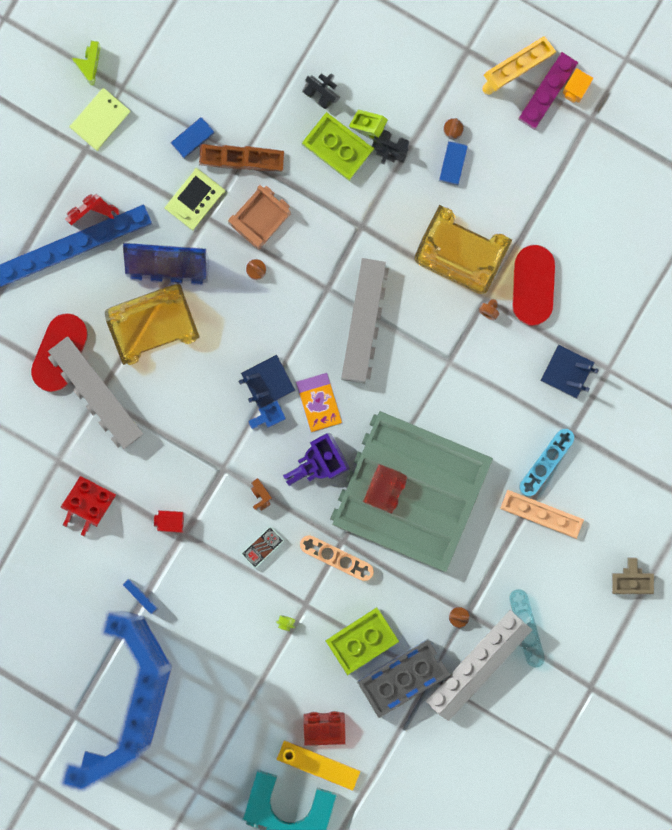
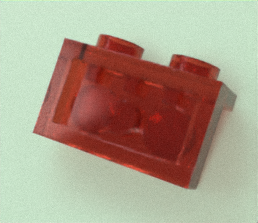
[363,464,407,514]
[303,711,346,746]

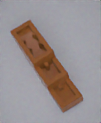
[199,144,284,171]

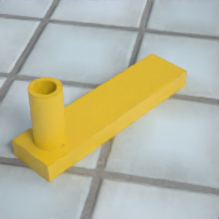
[482,36,556,95]
[276,740,361,791]

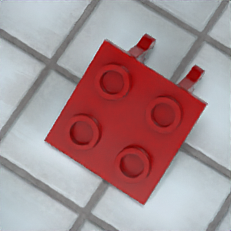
[65,194,119,225]
[61,476,116,537]

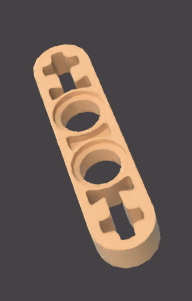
[300,535,374,581]

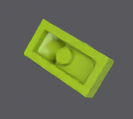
[72,40,101,86]
[348,109,388,140]

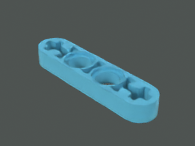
[519,429,574,497]

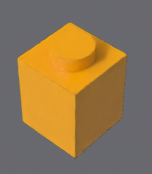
[562,68,594,103]

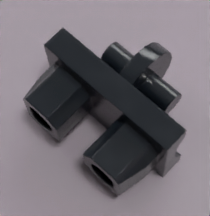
[302,73,340,109]
[372,129,409,165]

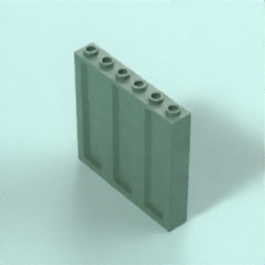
[330,411,493,572]

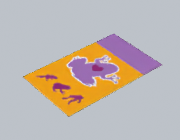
[296,373,342,432]

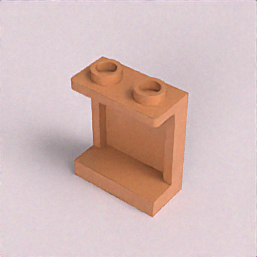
[228,185,291,250]

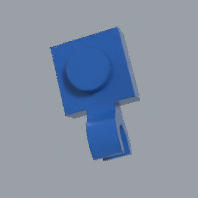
[248,401,286,429]

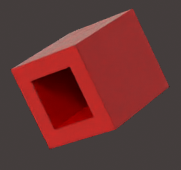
[154,510,184,533]

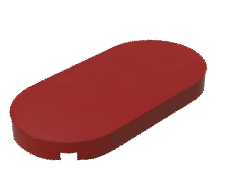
[512,245,555,326]
[31,313,88,392]

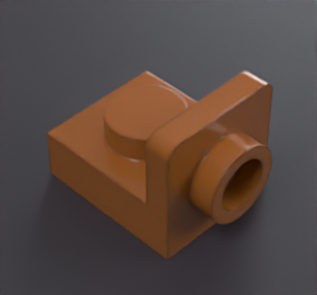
[251,478,272,511]

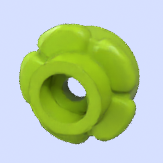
[276,615,295,631]

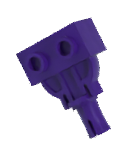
[283,433,350,486]

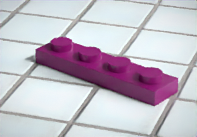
[518,52,579,130]

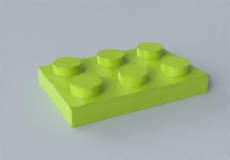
[302,112,374,181]
[325,607,399,675]

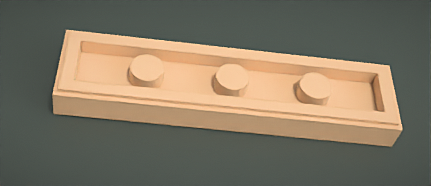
[500,490,584,539]

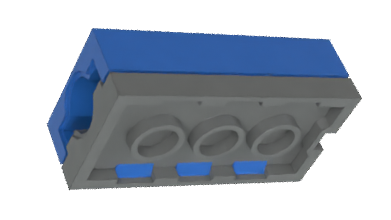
[357,639,450,718]

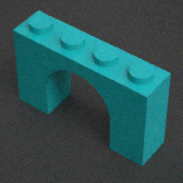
[243,770,337,830]

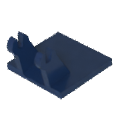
[540,344,599,399]
[238,354,296,409]

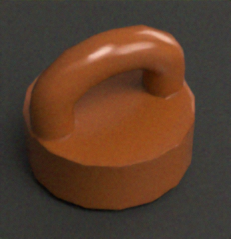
[443,118,464,139]
[246,259,266,280]
[479,299,500,321]
[449,607,469,627]

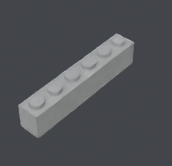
[341,258,389,384]
[48,336,144,449]
[426,610,532,721]

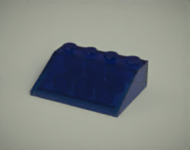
[123,243,210,285]

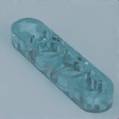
[509,589,545,668]

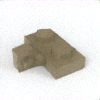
[612,557,654,594]

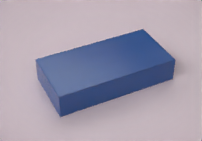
[171,117,215,159]
[439,141,468,186]
[122,579,158,614]

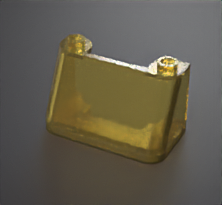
[414,205,512,294]
[104,284,200,365]

